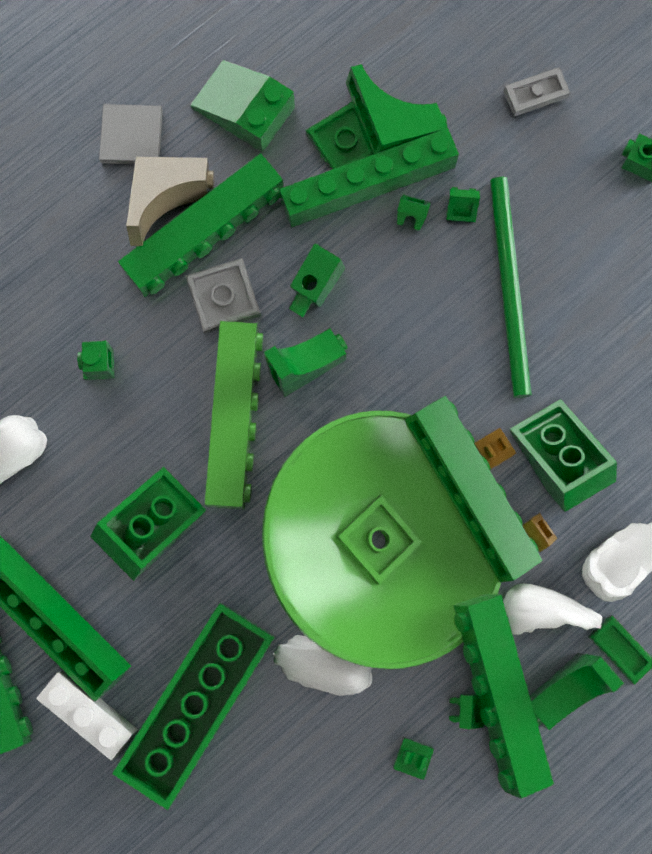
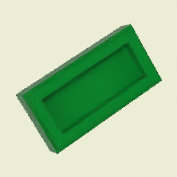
[588,616,652,685]

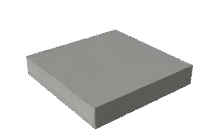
[99,104,163,165]
[185,258,261,334]

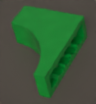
[345,64,447,154]
[264,328,348,398]
[530,653,624,730]

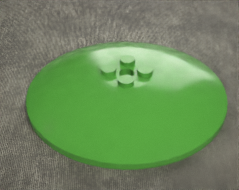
[262,411,501,669]

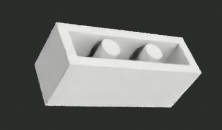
[36,671,138,761]

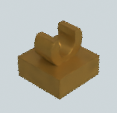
[474,428,517,470]
[522,513,558,552]

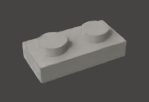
[503,67,570,116]

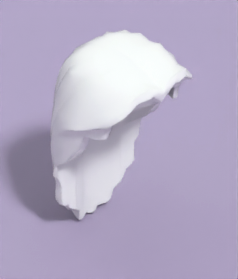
[0,415,47,484]
[582,522,652,602]
[503,583,602,635]
[273,635,373,696]

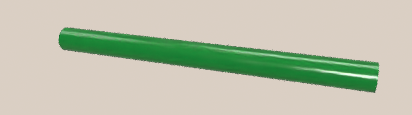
[490,177,532,398]

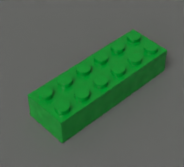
[112,603,276,810]

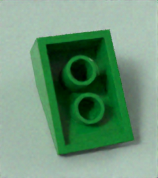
[190,60,295,153]
[510,399,617,512]
[90,467,206,581]

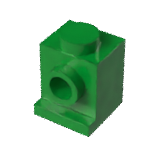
[621,133,652,182]
[77,340,115,380]

